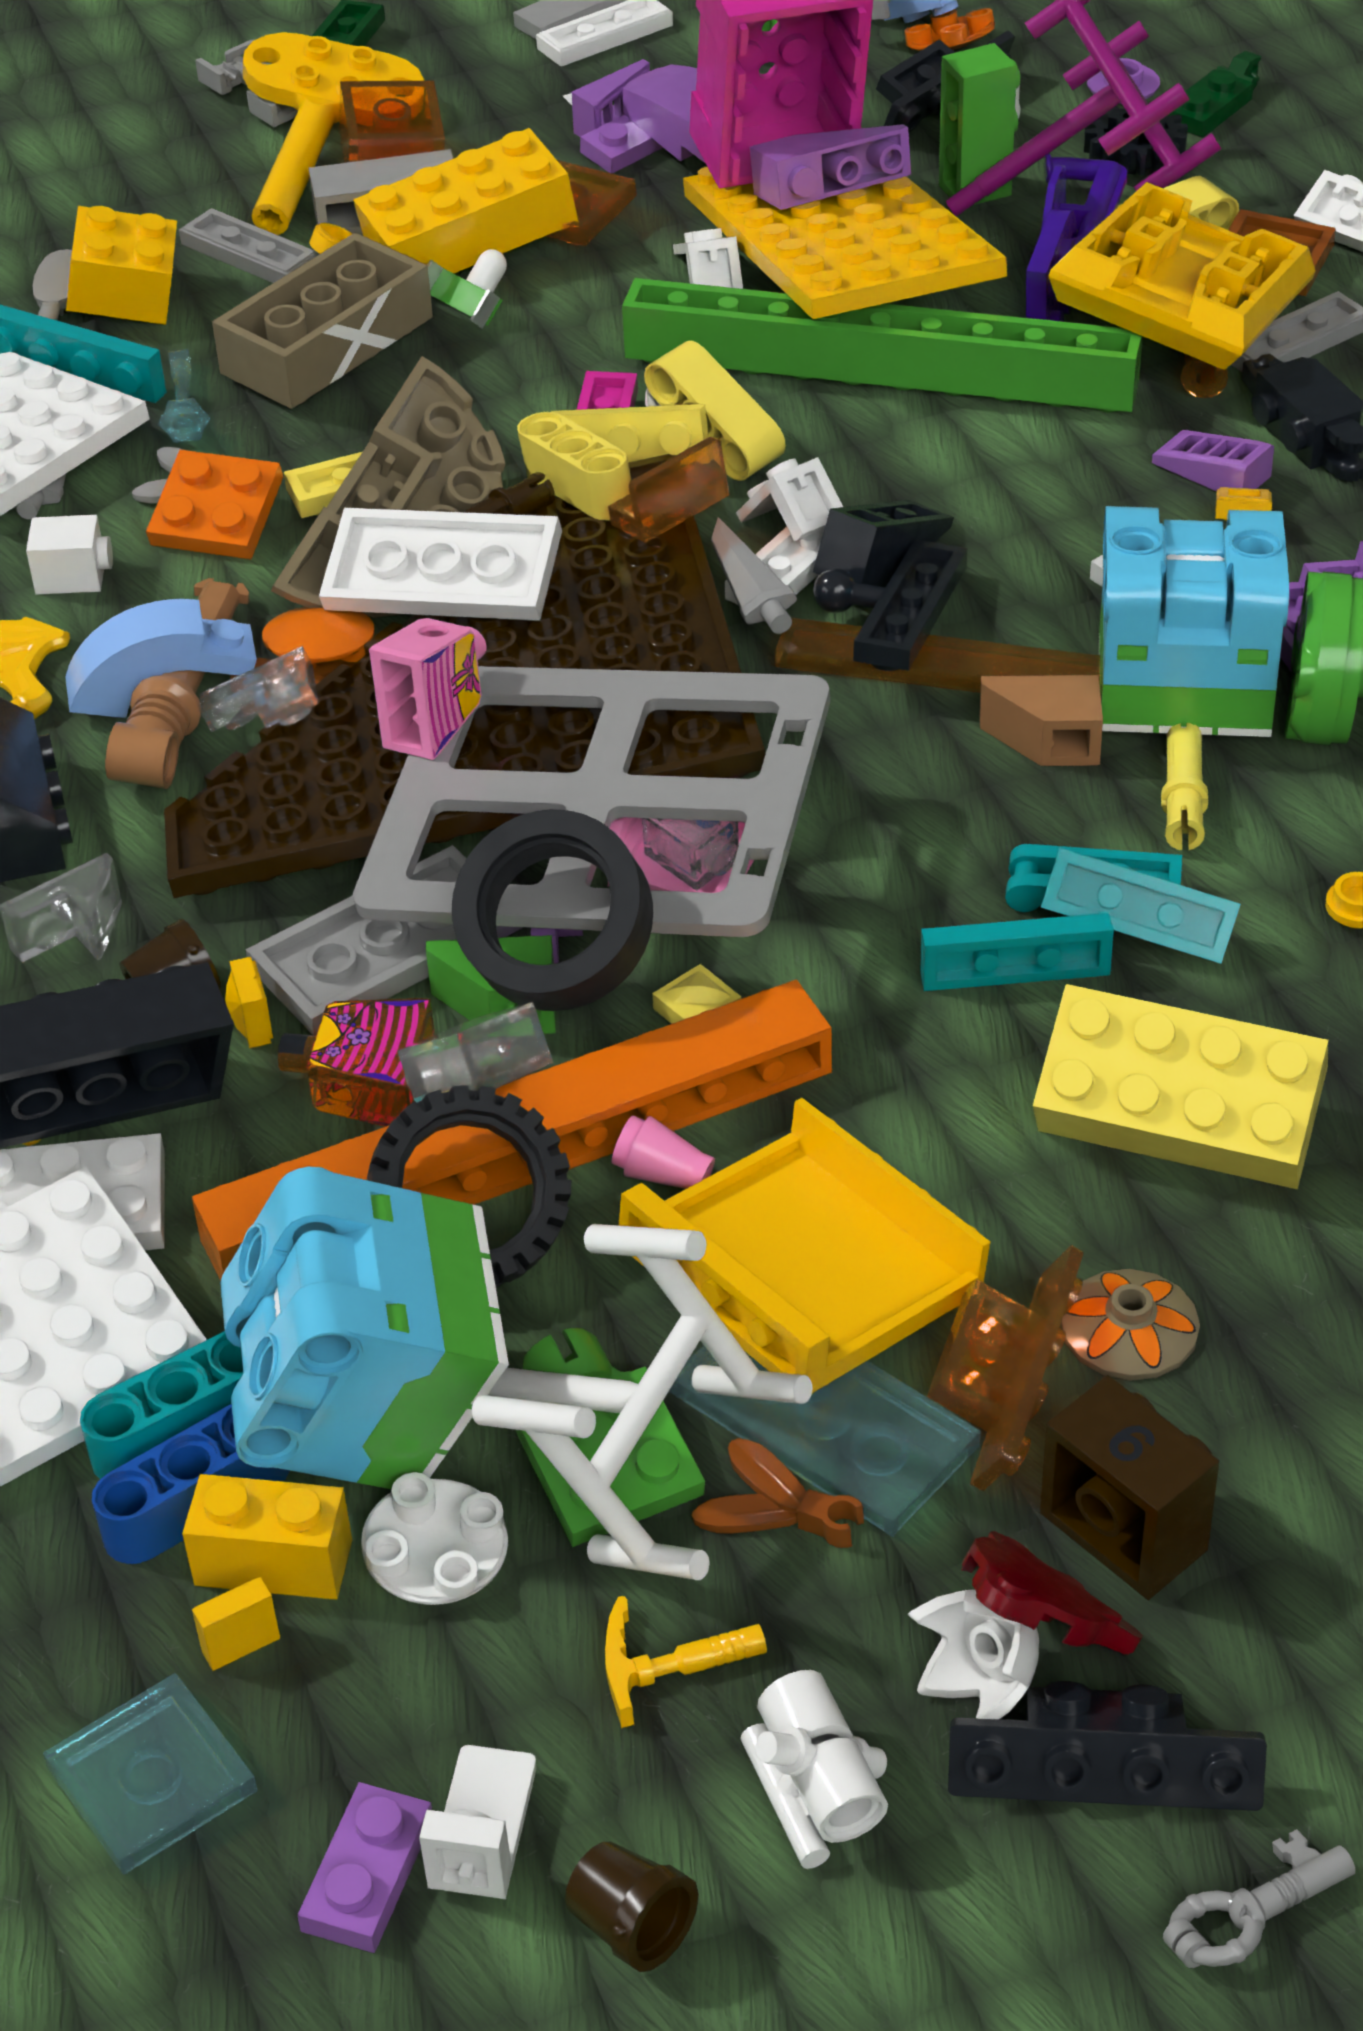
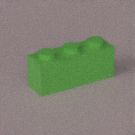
[939,43,1020,205]

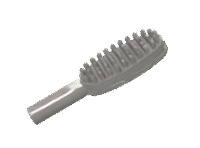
[32,249,72,320]

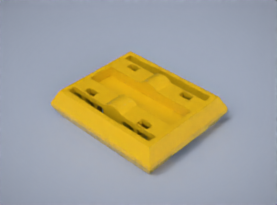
[1048,182,1316,370]

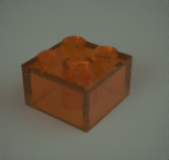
[339,81,445,163]

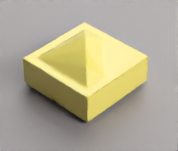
[652,964,741,1024]

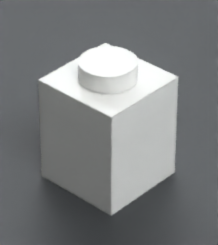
[26,515,113,595]

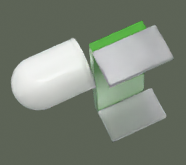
[427,249,507,329]

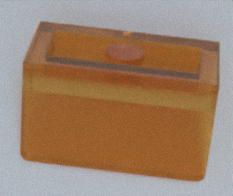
[608,437,730,543]

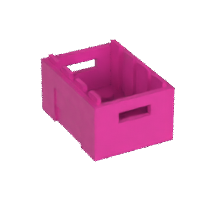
[689,0,873,188]

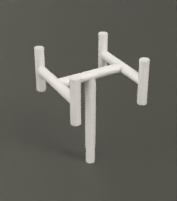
[472,1224,813,1580]

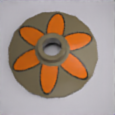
[1060,1269,1200,1381]

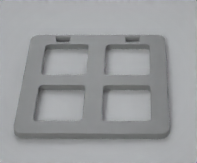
[353,666,831,937]

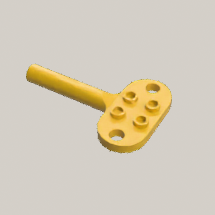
[243,32,424,235]

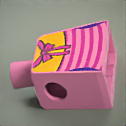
[369,618,487,760]

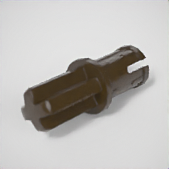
[463,472,555,515]

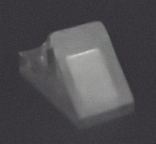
[0,853,122,963]

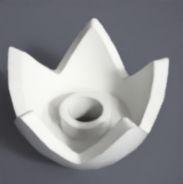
[908,1590,1039,1719]

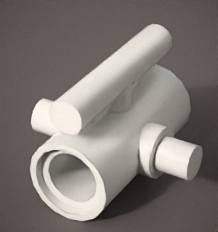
[740,1670,888,1869]

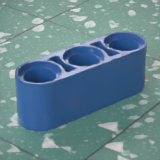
[92,1404,290,1564]

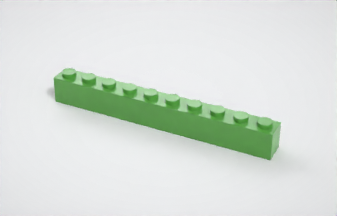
[622,278,1143,412]

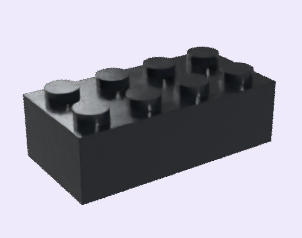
[0,962,234,1148]

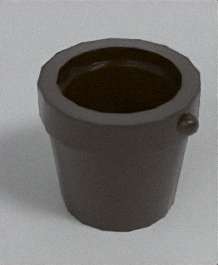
[119,918,221,989]
[565,1841,699,1972]

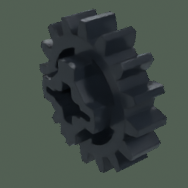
[1083,103,1188,176]

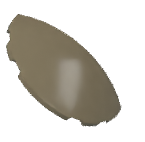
[271,356,505,618]

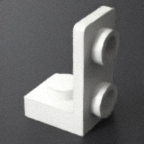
[673,228,743,289]
[736,457,843,542]
[419,1745,537,1899]

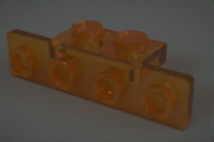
[927,1245,1084,1491]

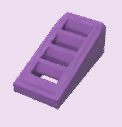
[571,59,650,137]
[1152,430,1274,492]

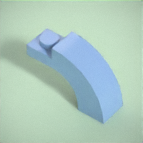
[65,599,257,718]

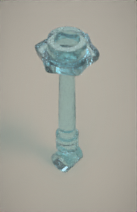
[158,349,210,443]

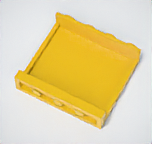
[618,1098,991,1393]

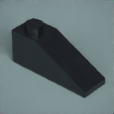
[813,500,954,587]

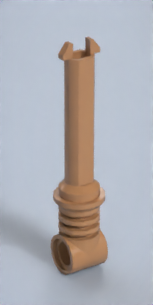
[105,578,249,789]

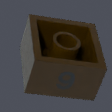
[1040,1375,1220,1601]

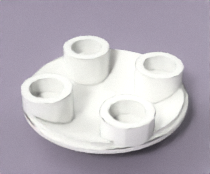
[361,1472,508,1605]

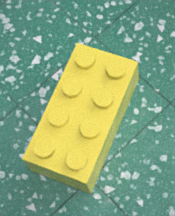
[1033,984,1328,1190]

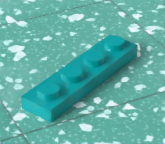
[0,305,167,403]

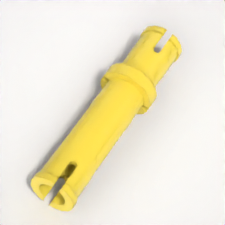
[1161,723,1208,850]

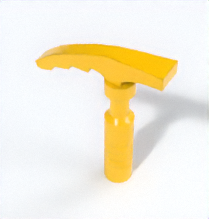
[605,1596,767,1728]

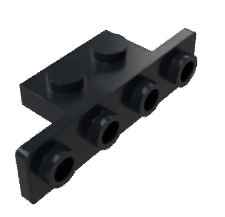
[876,30,1015,133]
[948,1681,1267,1811]

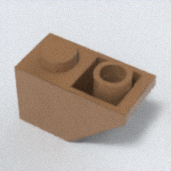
[979,675,1103,766]

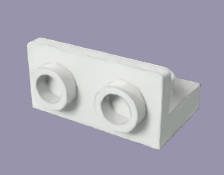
[1294,170,1363,252]

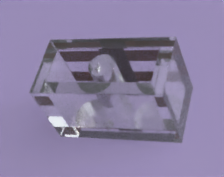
[397,1002,554,1102]

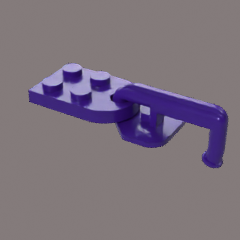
[1026,154,1127,322]

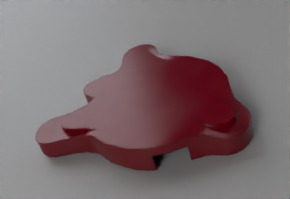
[961,1531,1143,1655]

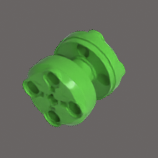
[1285,571,1363,745]

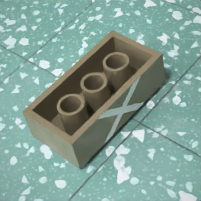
[212,232,433,409]

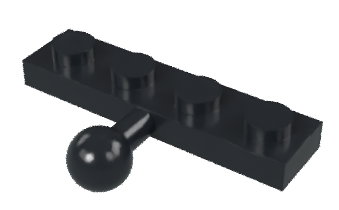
[813,539,968,671]

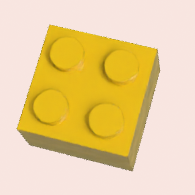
[66,206,177,325]

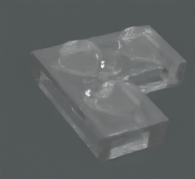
[200,646,319,732]

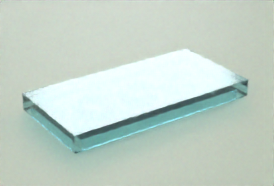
[670,1345,981,1537]

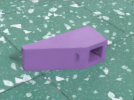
[750,124,911,210]

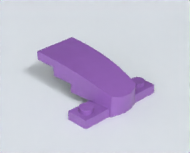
[580,64,705,174]

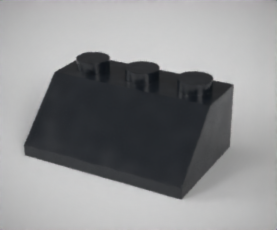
[0,697,73,882]

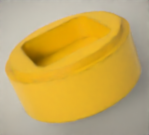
[309,223,353,254]

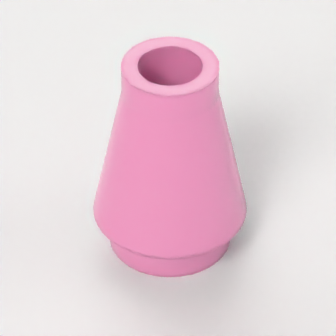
[612,1116,715,1189]

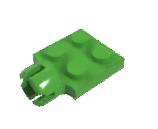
[515,1328,705,1547]

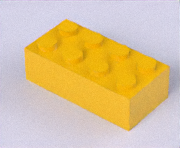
[353,128,578,274]

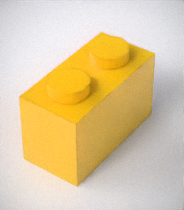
[182,1474,353,1600]

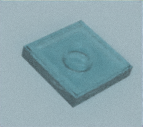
[43,1673,258,1875]

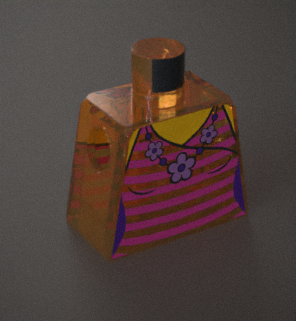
[278,998,436,1127]

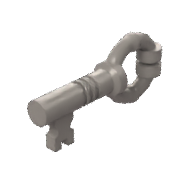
[1163,1829,1355,1968]

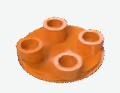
[904,8,995,51]
[262,607,375,673]

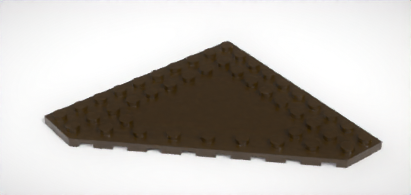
[164,454,766,898]

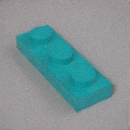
[1041,848,1241,964]
[920,913,1114,991]

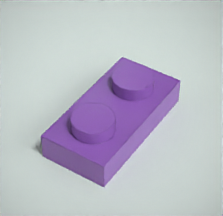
[297,1782,432,1953]

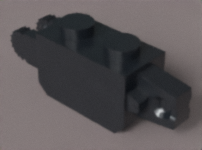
[1242,353,1363,482]

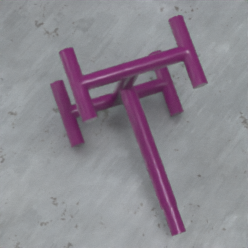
[946,0,1222,217]

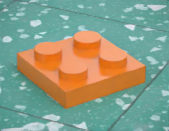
[146,449,284,559]

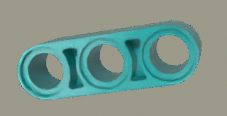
[80,1331,243,1479]

